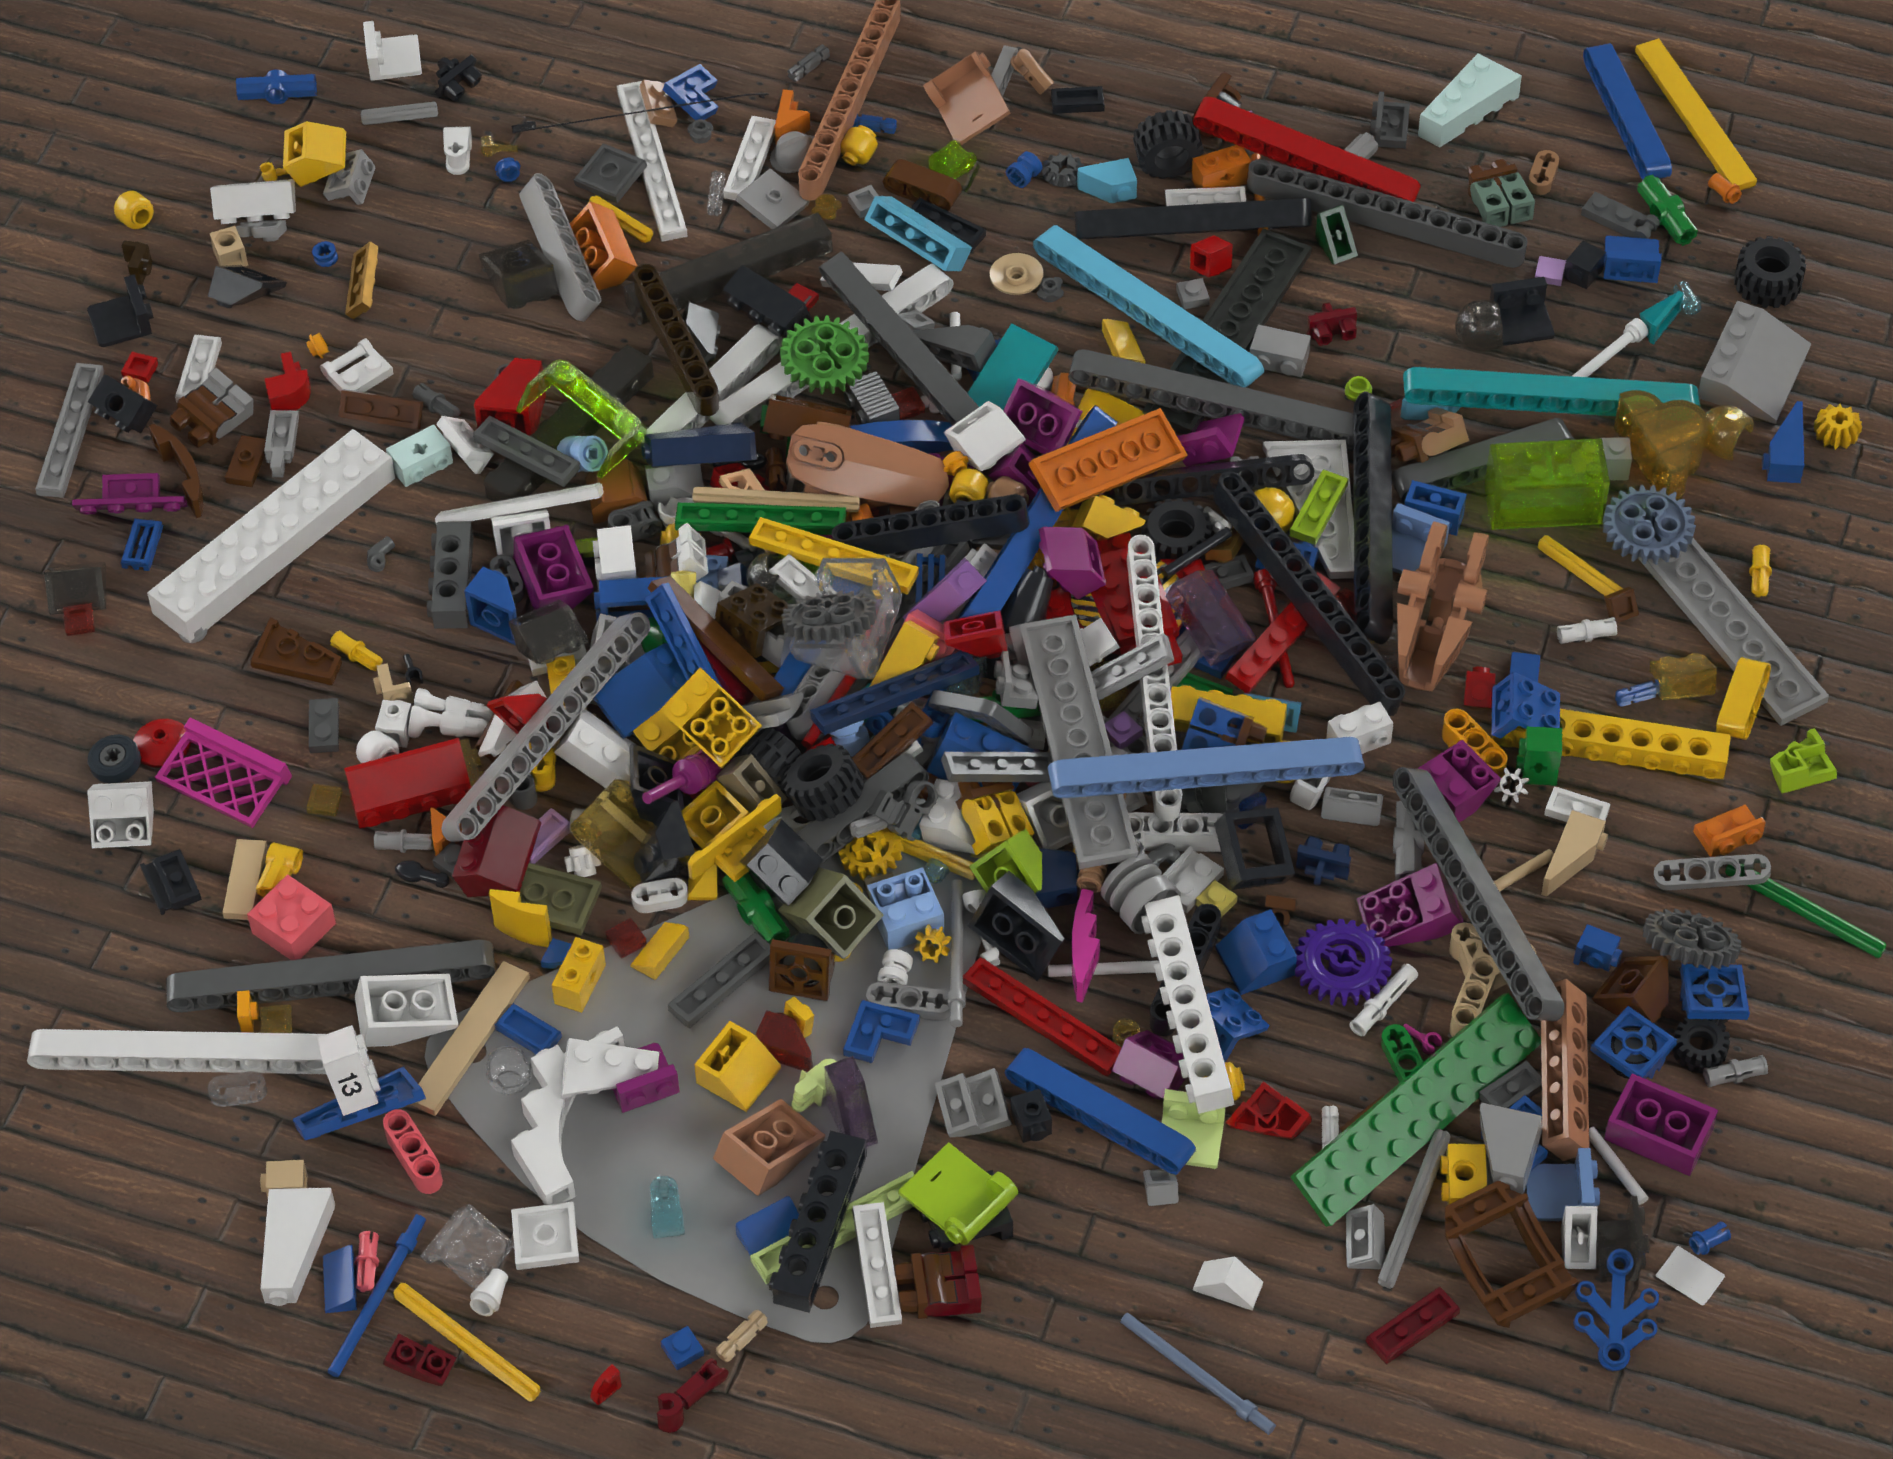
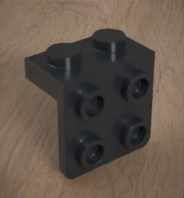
[87,275,154,347]

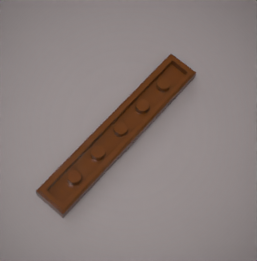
[647,576,784,701]

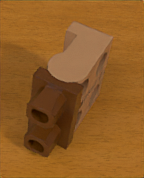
[1391,407,1469,463]

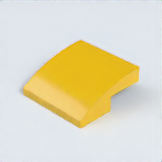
[489,889,552,947]

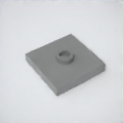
[736,168,810,232]

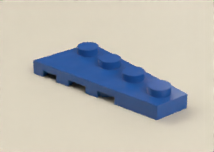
[292,1067,426,1140]

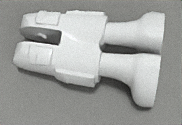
[408,688,493,738]

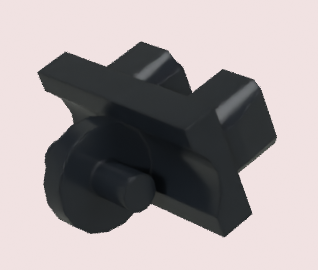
[435,54,482,102]

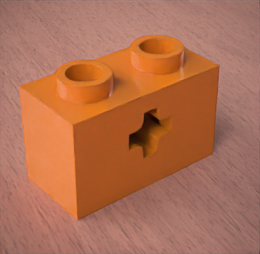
[1192,145,1252,188]

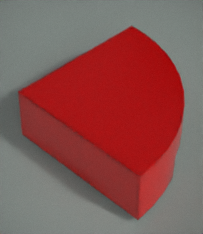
[590,1364,622,1405]

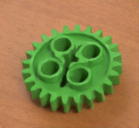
[780,315,869,395]

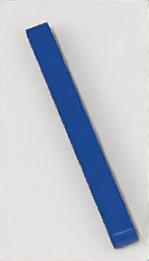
[958,405,1118,619]

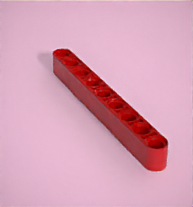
[1193,97,1421,202]

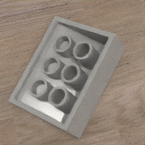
[1698,301,1811,424]

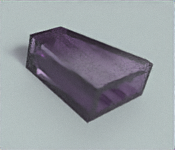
[824,1056,878,1147]

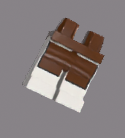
[637,523,708,581]

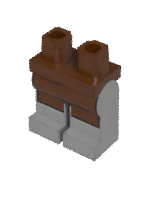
[170,368,254,448]

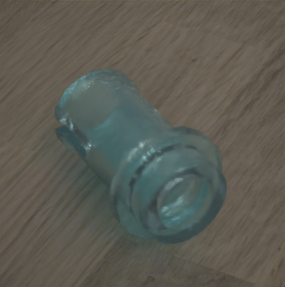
[1673,281,1702,315]

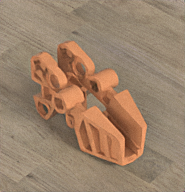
[1397,521,1489,691]

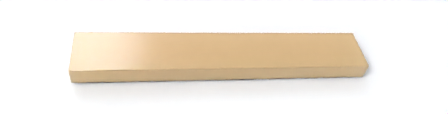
[410,961,530,1116]

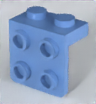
[1526,1148,1600,1221]

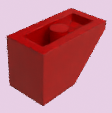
[486,694,549,742]

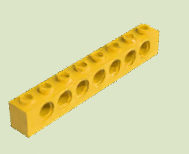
[1492,709,1731,780]

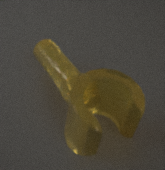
[480,136,518,157]

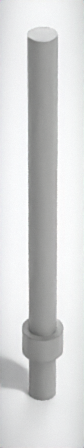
[947,879,966,1027]

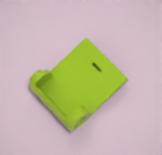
[898,1142,1018,1245]

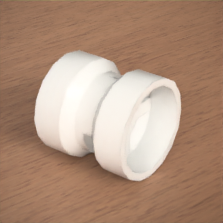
[877,949,913,985]

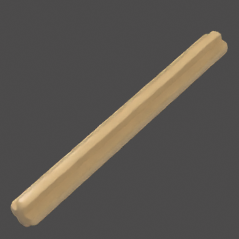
[692,487,860,512]

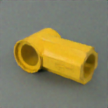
[256,842,303,898]

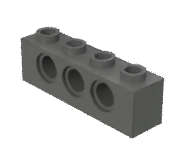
[427,521,474,629]

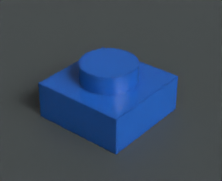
[660,1326,704,1370]

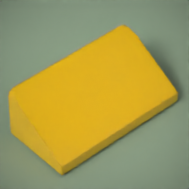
[1102,319,1145,364]
[631,922,689,980]

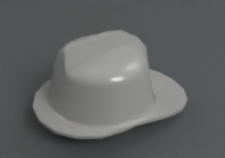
[770,131,814,173]

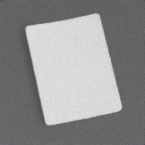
[1656,1246,1725,1306]

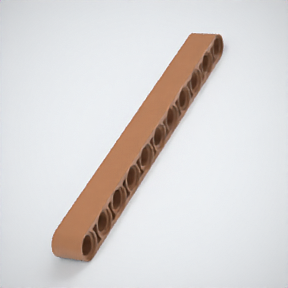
[798,0,901,201]

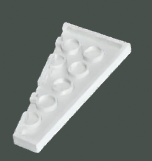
[1262,440,1354,579]

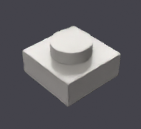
[848,185,879,218]
[1176,278,1210,309]

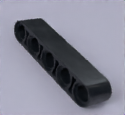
[1149,904,1221,1037]

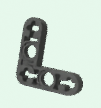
[928,690,1034,746]

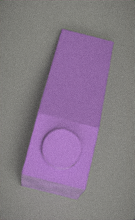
[903,558,987,622]

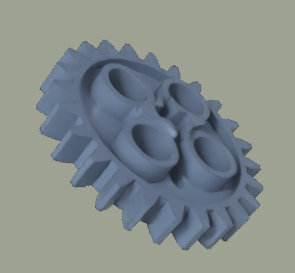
[1603,485,1696,565]

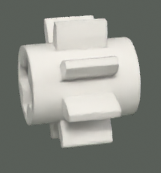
[1494,768,1529,803]
[564,844,601,877]

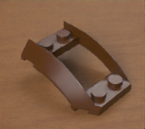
[1445,1180,1578,1328]

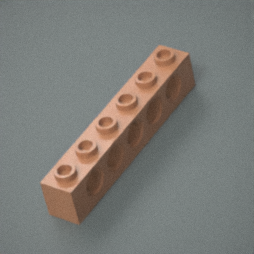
[1541,979,1589,1161]

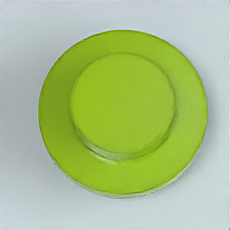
[1345,376,1372,402]

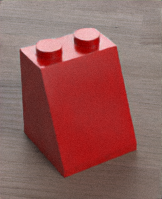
[474,358,546,439]

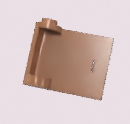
[923,51,1011,147]

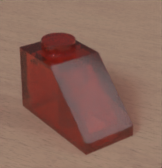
[755,1010,813,1072]

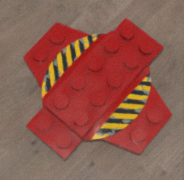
[1046,532,1219,666]

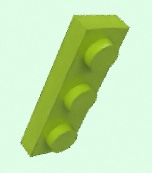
[1290,469,1349,545]

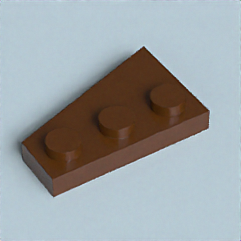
[250,617,342,685]

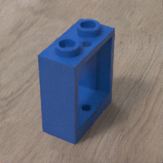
[594,576,667,621]

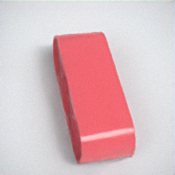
[383,1109,443,1194]

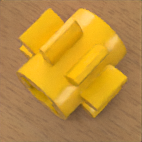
[914,924,952,963]

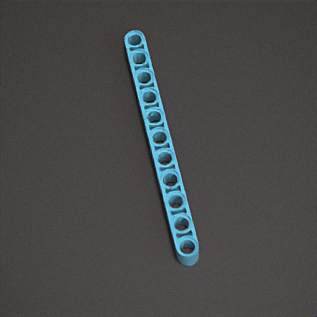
[1033,225,1264,388]

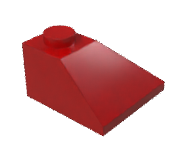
[944,610,1008,659]

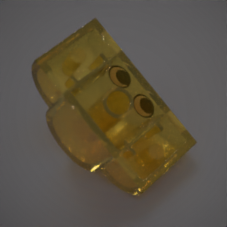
[1614,390,1709,501]

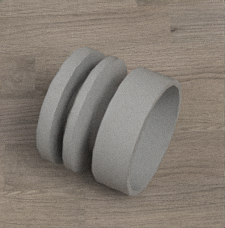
[1101,854,1181,934]

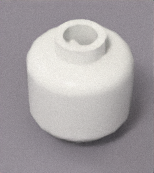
[356,730,400,763]

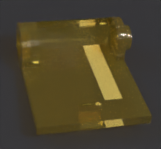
[570,779,653,890]

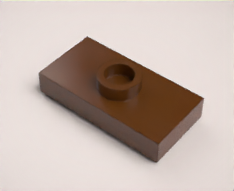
[225,435,266,487]

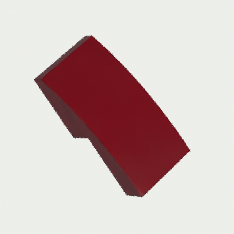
[383,1333,457,1386]

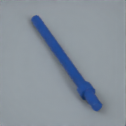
[327,1214,426,1378]

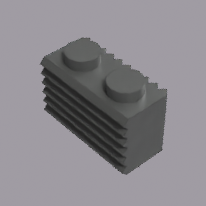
[844,371,900,425]

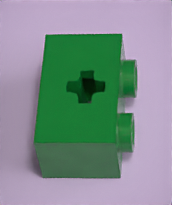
[1516,726,1562,786]

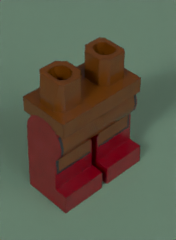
[894,1245,982,1319]

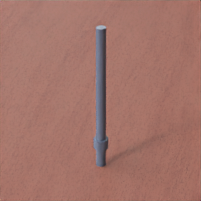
[1120,1313,1276,1435]

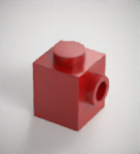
[1190,235,1233,278]

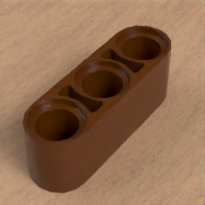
[882,159,963,211]

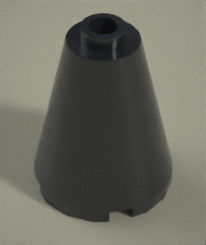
[1000,565,1054,634]

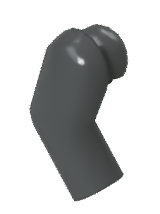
[367,536,395,572]
[1148,844,1180,867]

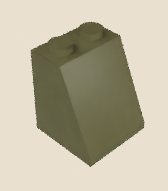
[778,867,884,959]

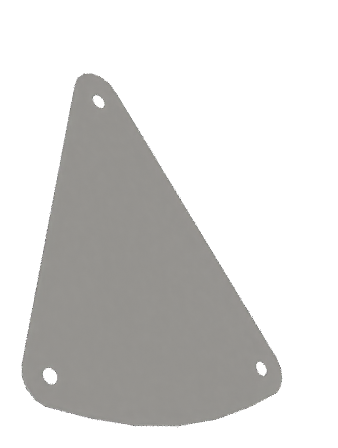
[424,837,987,1343]

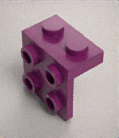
[1177,413,1245,467]
[612,1043,680,1113]

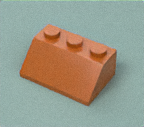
[570,201,637,291]

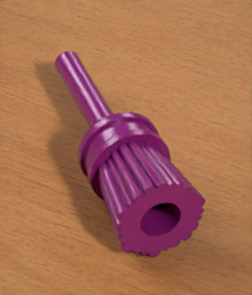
[642,749,731,804]

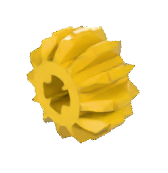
[1813,403,1862,450]

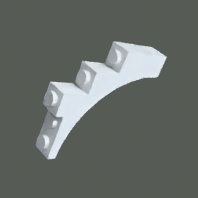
[511,1027,625,1205]

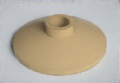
[990,253,1043,295]

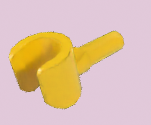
[260,162,288,181]

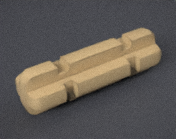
[716,1310,768,1362]

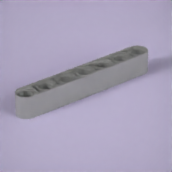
[519,173,601,322]

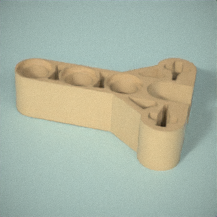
[1449,923,1536,1037]

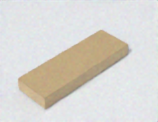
[223,839,267,920]

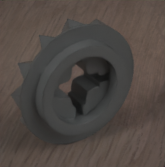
[1042,152,1084,187]

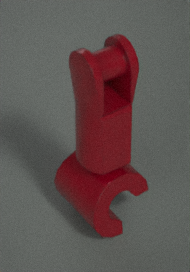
[657,1358,728,1433]

